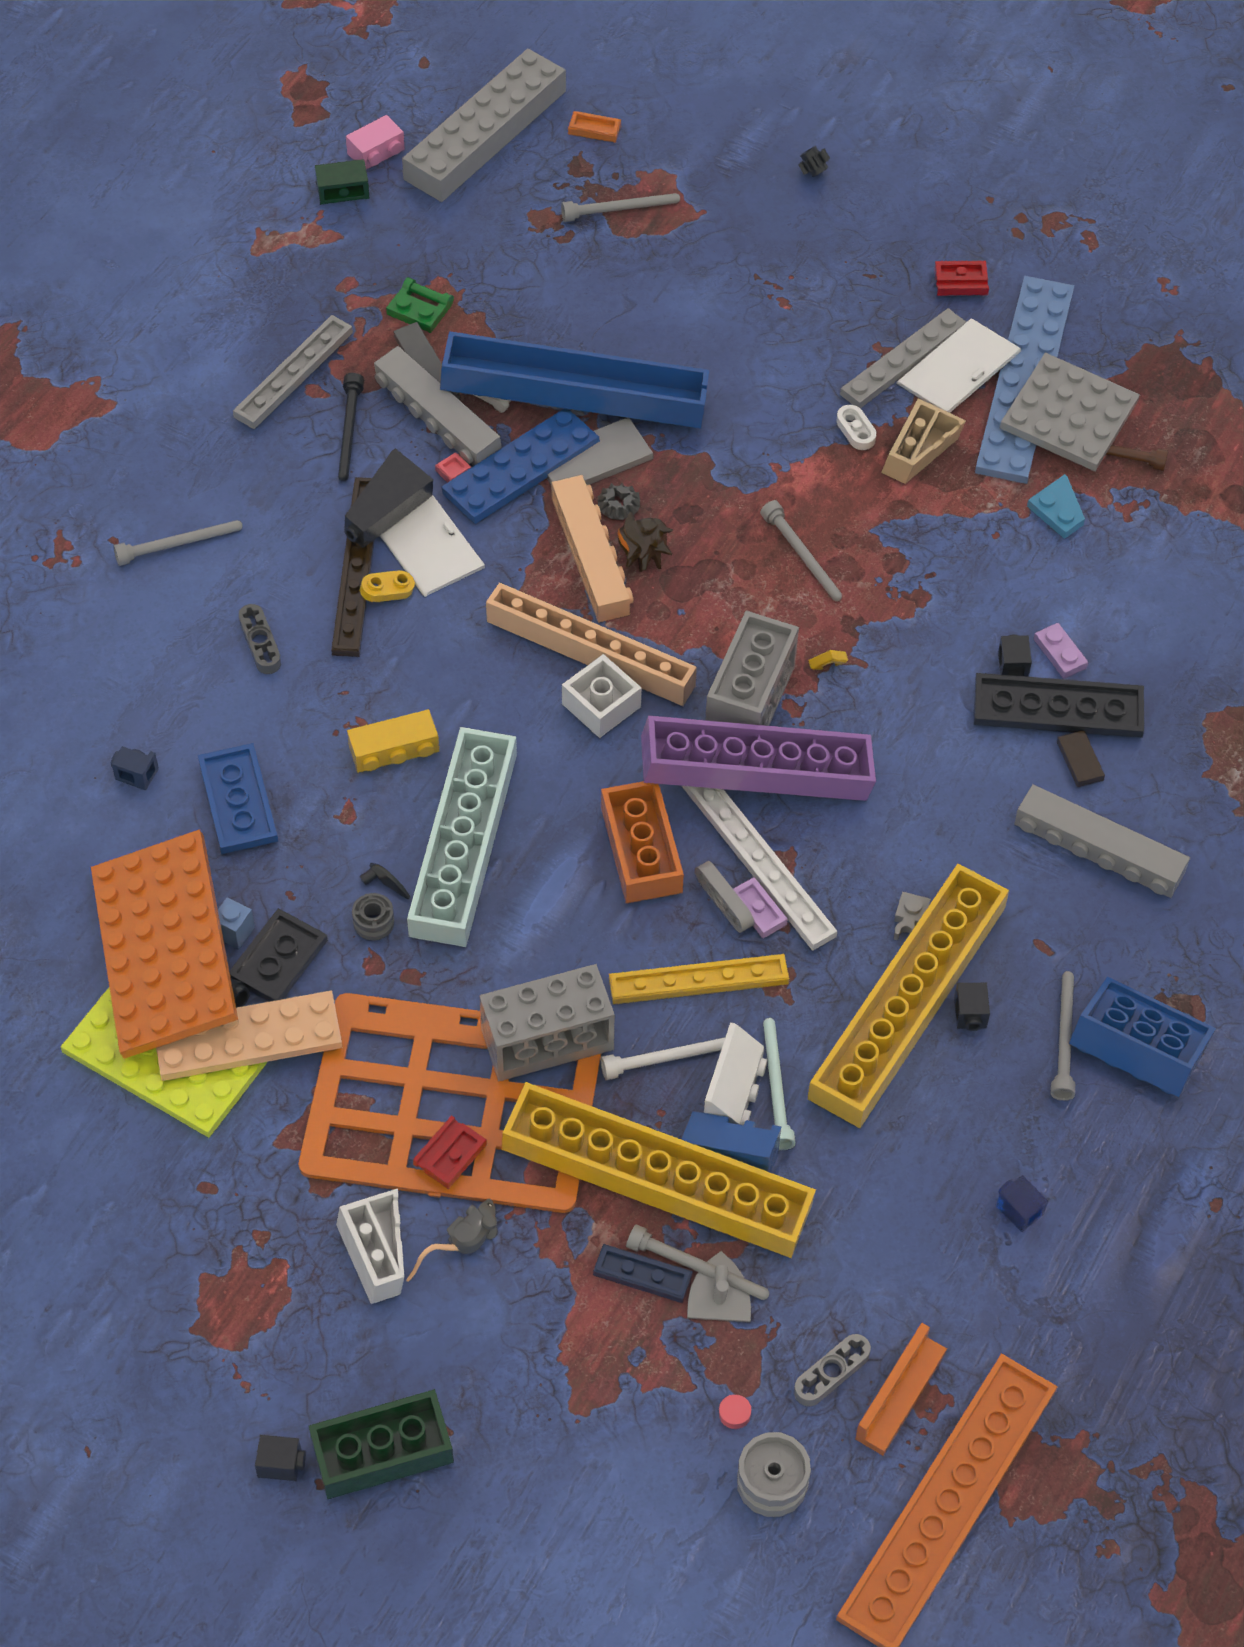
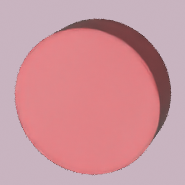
[719,1395,751,1429]

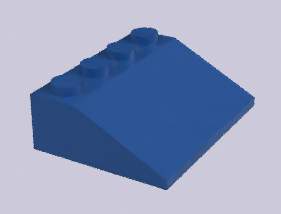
[1069,976,1216,1097]

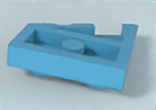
[1027,474,1085,539]

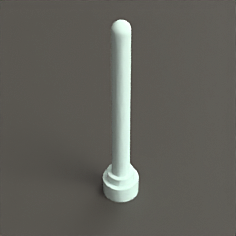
[763,1018,795,1150]

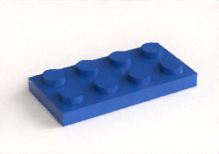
[198,743,278,854]

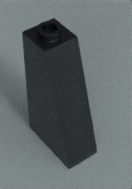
[344,448,433,548]

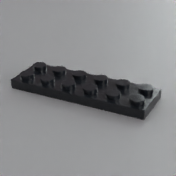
[974,673,1144,738]

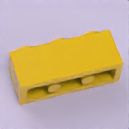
[347,709,439,773]

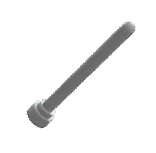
[561,193,680,222]
[760,500,842,601]
[113,520,243,566]
[1051,971,1076,1101]
[626,1224,769,1300]

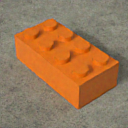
[601,781,684,903]

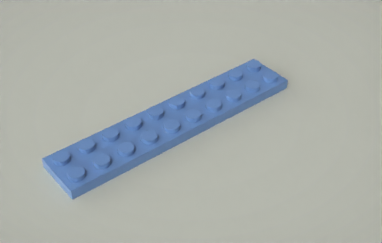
[975,276,1074,484]

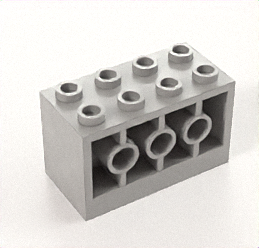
[706,611,799,726]
[479,964,615,1082]

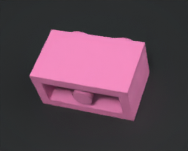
[346,115,405,170]

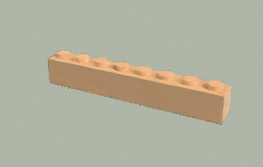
[486,582,697,706]

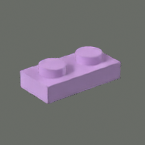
[1034,623,1088,679]
[733,877,788,938]

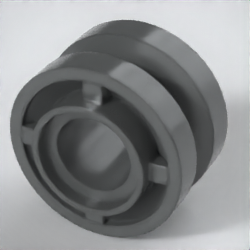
[352,893,394,940]

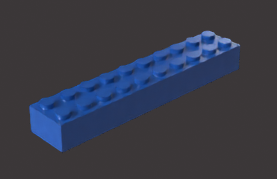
[440,331,709,428]

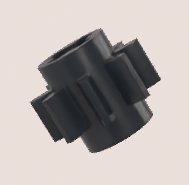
[798,146,830,177]

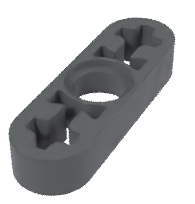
[239,604,281,674]

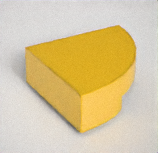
[809,650,848,670]

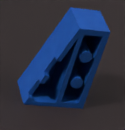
[681,1111,782,1173]

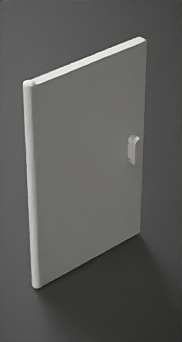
[897,318,1021,413]
[380,495,485,597]

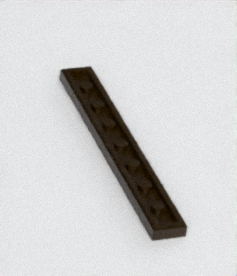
[331,477,375,657]

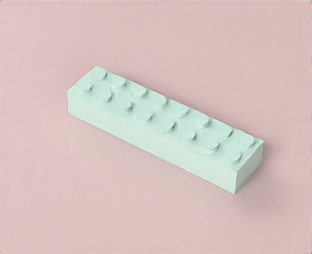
[407,727,517,947]

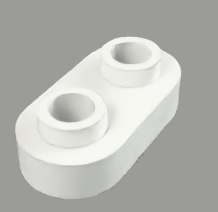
[837,405,876,450]

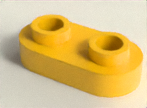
[360,570,415,602]

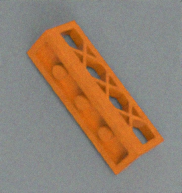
[855,1323,947,1456]

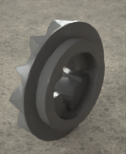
[598,482,640,520]

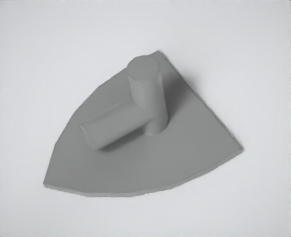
[687,1251,751,1322]

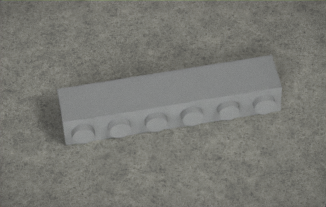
[374,346,502,466]
[1014,784,1190,898]

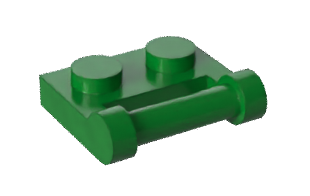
[386,277,454,333]

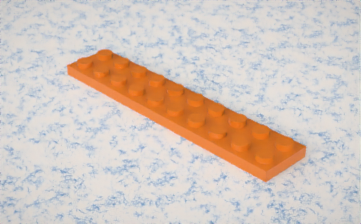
[836,1353,1058,1647]

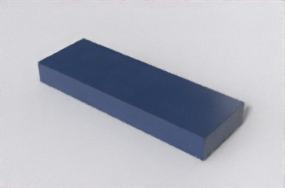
[593,1244,693,1303]

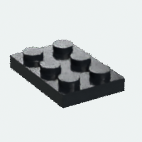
[229,908,328,1002]

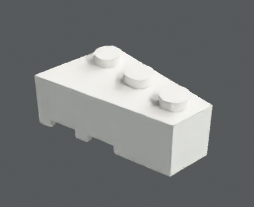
[336,1188,404,1304]

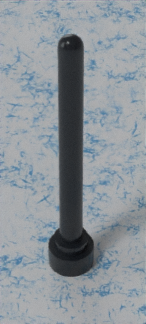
[338,373,365,481]

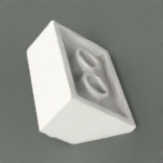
[704,1022,768,1125]

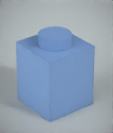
[218,897,255,949]

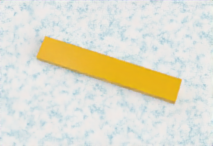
[609,954,789,1004]

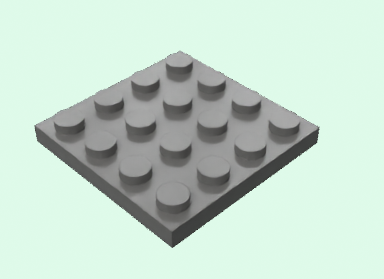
[1000,352,1140,471]

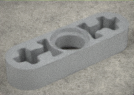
[695,861,754,933]
[794,1334,871,1406]

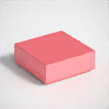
[435,452,471,483]

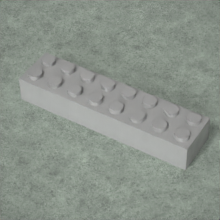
[402,48,566,202]

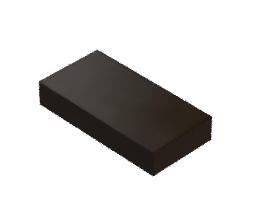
[1057,730,1105,787]

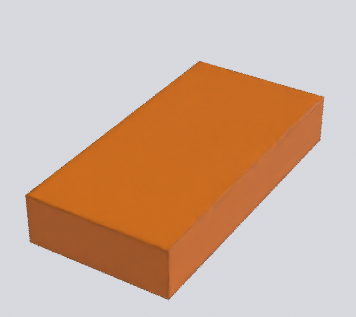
[568,111,621,143]

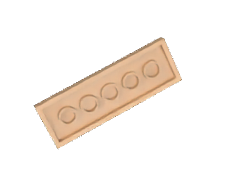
[156,990,343,1081]

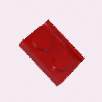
[934,261,989,296]
[413,1115,487,1189]

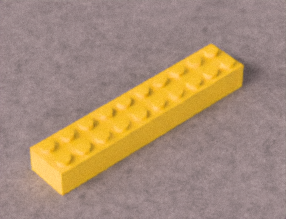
[808,863,1009,1128]
[502,1082,816,1258]

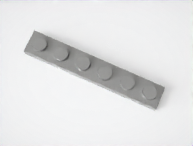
[840,308,966,408]
[233,315,353,429]

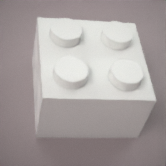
[562,654,642,738]

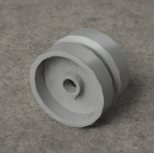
[737,1432,811,1517]

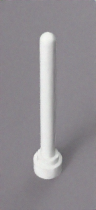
[601,1038,725,1080]

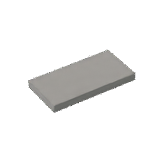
[547,418,653,485]

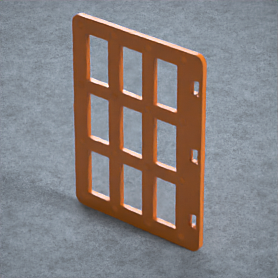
[298,993,602,1213]

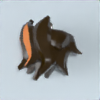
[618,512,673,572]

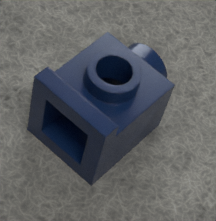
[111,746,159,790]

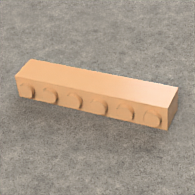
[551,475,633,623]

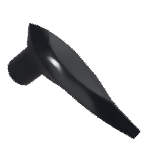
[359,863,410,899]

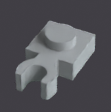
[894,891,931,940]

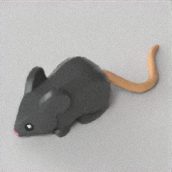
[406,1199,498,1282]

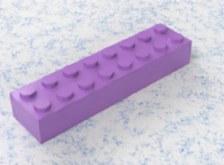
[641,716,876,801]

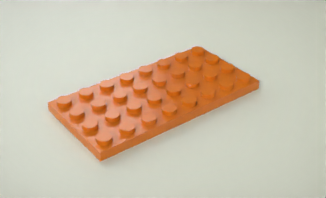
[91,829,238,1059]

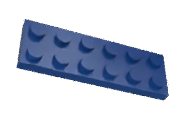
[441,408,600,524]

